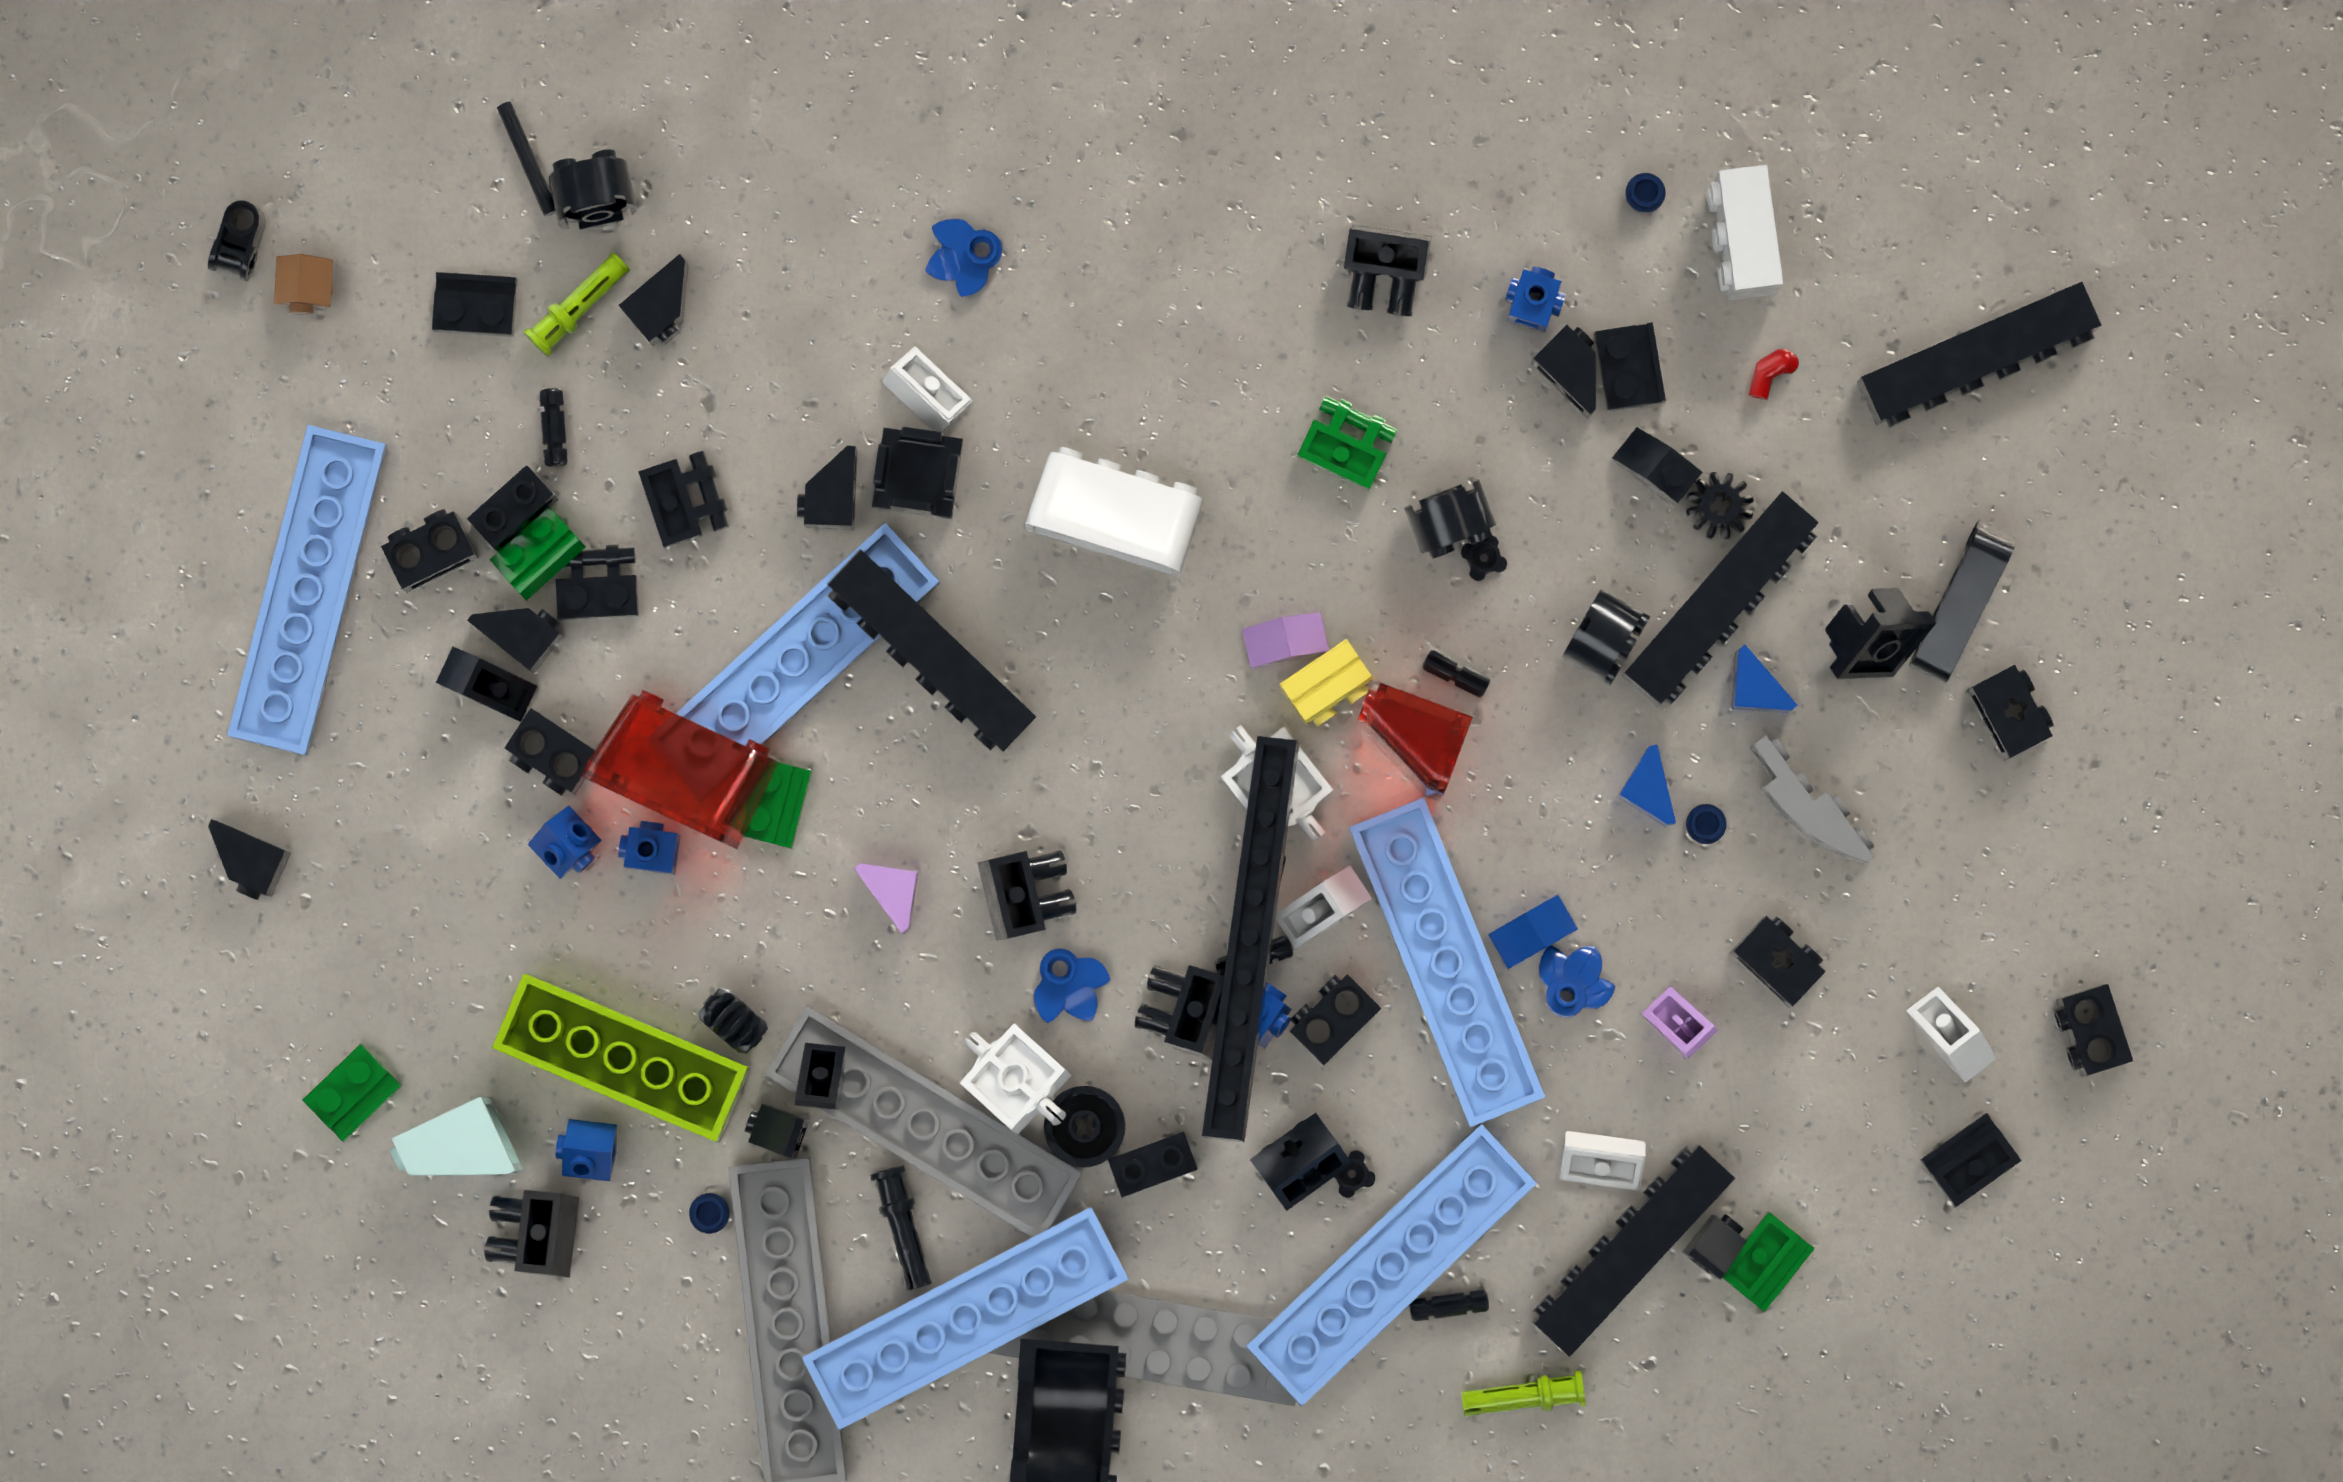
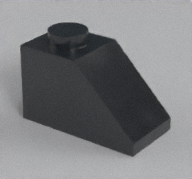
[618,254,688,347]
[1531,325,1596,419]
[1611,427,1703,508]
[797,445,858,530]
[467,608,564,673]
[436,646,537,722]
[208,819,291,900]
[795,1043,845,1110]
[744,1104,810,1158]
[1682,1214,1747,1280]

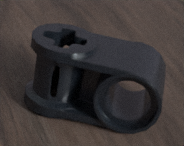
[208,200,266,282]

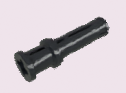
[870,1165,932,1291]

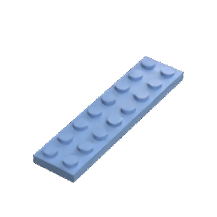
[227,425,387,756]
[647,523,940,800]
[1349,797,1545,1127]
[1245,1124,1537,1406]
[802,1207,1129,1430]

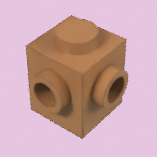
[274,254,333,315]

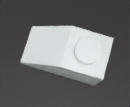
[1275,865,1372,949]
[1906,987,1997,1083]

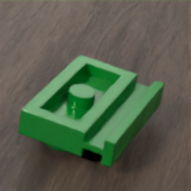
[489,506,586,601]
[735,756,812,849]
[302,1044,402,1142]
[1722,1211,1815,1312]

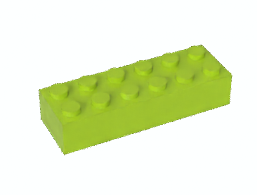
[492,973,751,1142]

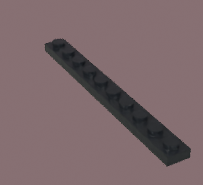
[1202,736,1300,1143]

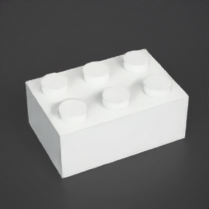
[1707,164,1784,301]

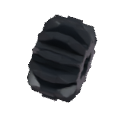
[1686,472,1754,540]
[698,988,768,1054]

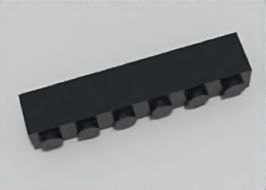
[1857,282,2102,428]
[1622,491,1819,707]
[826,549,1037,752]
[1532,1145,1735,1357]

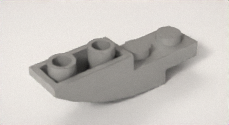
[1750,735,1874,864]

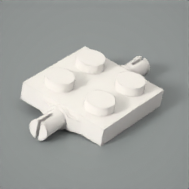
[1220,725,1334,843]
[960,1023,1072,1135]

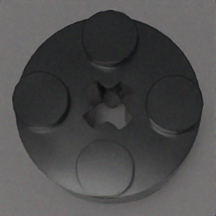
[549,149,637,230]
[1404,479,1496,559]
[1562,589,1651,686]
[1044,1086,1126,1167]

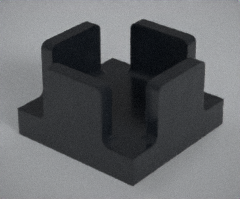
[872,427,963,519]
[1825,588,1937,679]

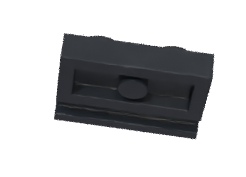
[432,272,518,337]
[1594,322,1666,412]
[1920,1113,2022,1208]

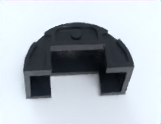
[1010,1338,1127,1482]

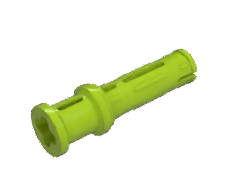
[523,252,630,357]
[1461,1370,1586,1417]

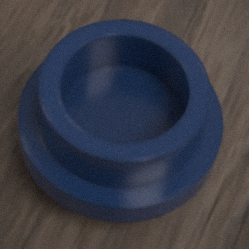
[1625,173,1666,213]
[1686,804,1726,844]
[689,1193,730,1234]

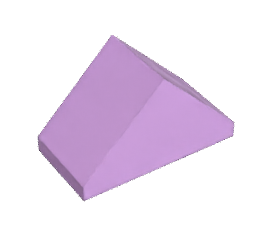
[1242,612,1329,669]
[854,863,919,934]
[1641,986,1718,1059]

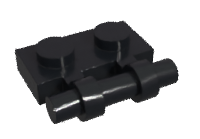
[638,451,729,549]
[555,544,639,621]

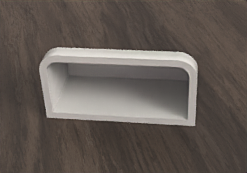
[1025,447,1203,578]

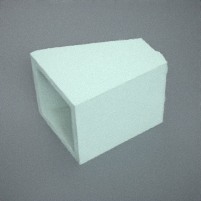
[390,1097,524,1176]

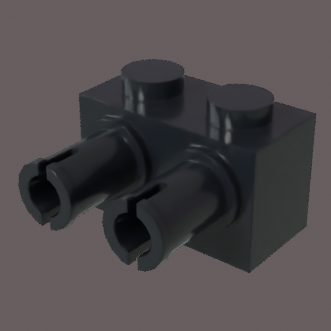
[1344,224,1432,316]
[977,850,1077,941]
[1135,965,1224,1060]
[484,1190,579,1278]

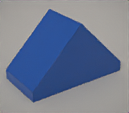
[1731,644,1798,713]
[1617,745,1676,827]
[1488,894,1578,969]

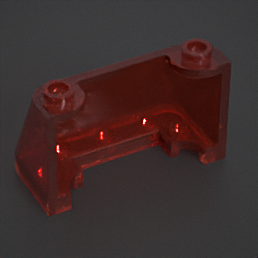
[1357,682,1473,802]
[581,690,778,849]

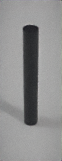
[497,101,556,217]

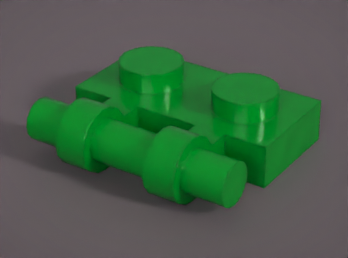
[1297,395,1398,491]

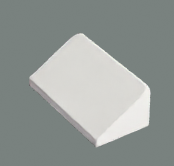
[883,346,973,433]
[1559,1131,1646,1191]

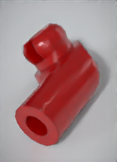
[1748,349,1799,400]

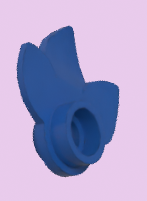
[925,219,1002,297]
[1539,945,1615,1018]
[1034,948,1111,1023]

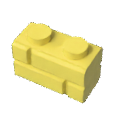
[1279,639,1373,727]

